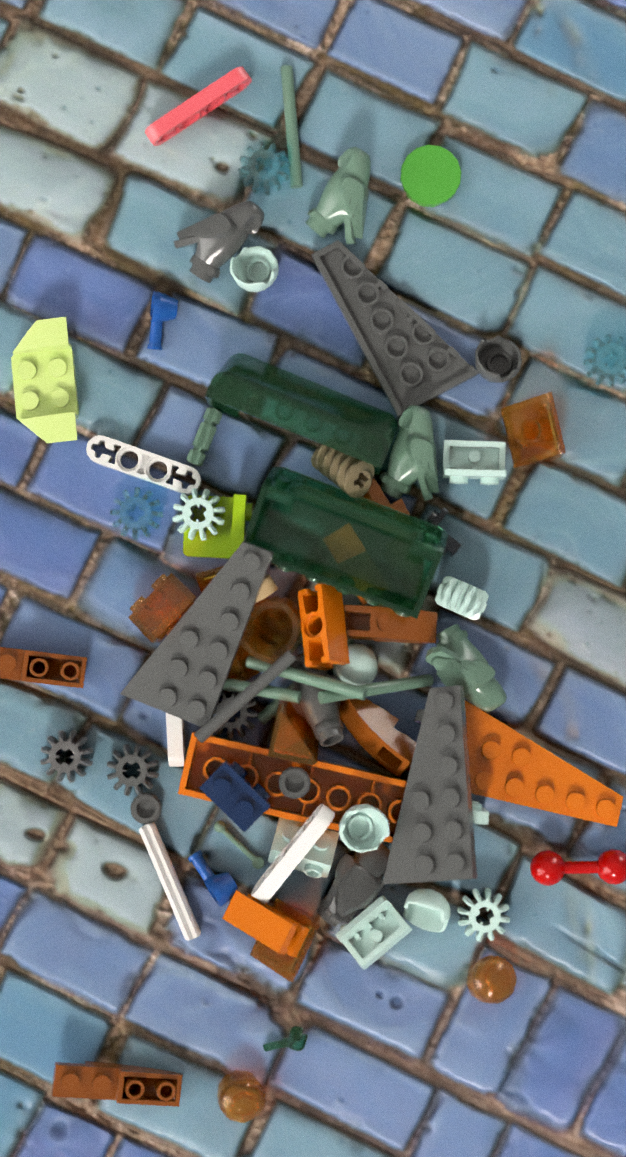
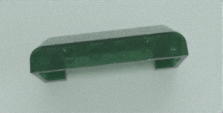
[205,353,398,476]
[243,467,448,619]

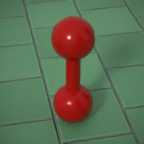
[530,849,626,886]

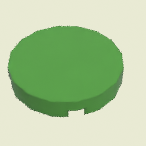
[400,145,461,207]

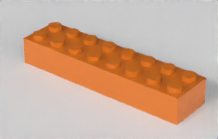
[178,731,407,843]

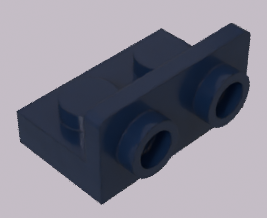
[199,760,271,833]

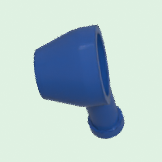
[147,291,178,350]
[188,850,238,907]

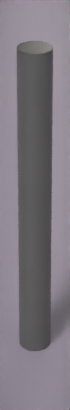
[194,650,297,743]

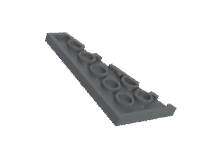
[311,240,479,417]
[120,541,275,727]
[382,685,477,884]

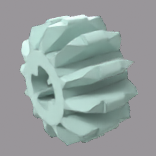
[173,488,225,541]
[435,576,489,620]
[457,888,510,942]

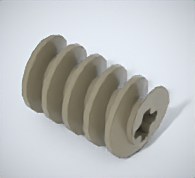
[311,438,375,498]

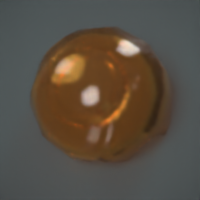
[466,955,517,1004]
[217,1070,266,1123]

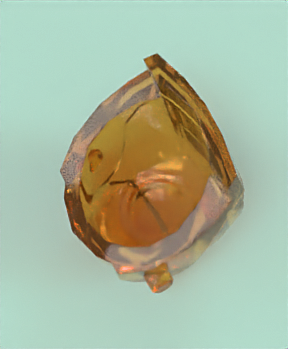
[240,596,302,665]

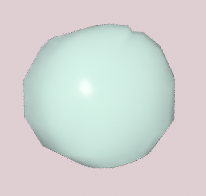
[230,246,279,292]
[332,643,378,685]
[339,804,390,853]
[403,889,451,932]

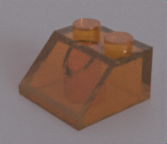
[128,573,198,644]

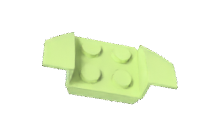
[11,317,79,444]

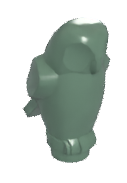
[305,147,371,244]
[379,404,439,500]
[425,624,507,712]

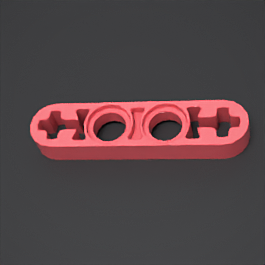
[145,66,252,146]

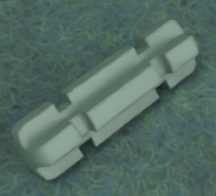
[187,407,222,467]

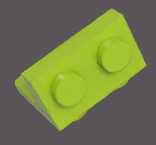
[183,494,253,559]

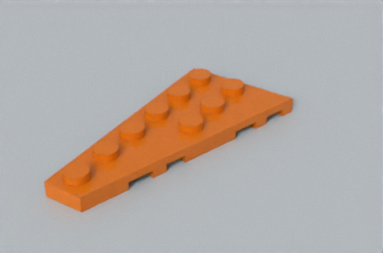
[465,700,623,827]

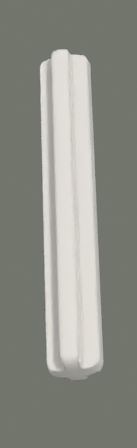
[139,822,201,941]

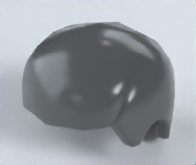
[475,336,522,383]

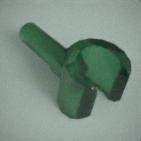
[263,1026,308,1052]

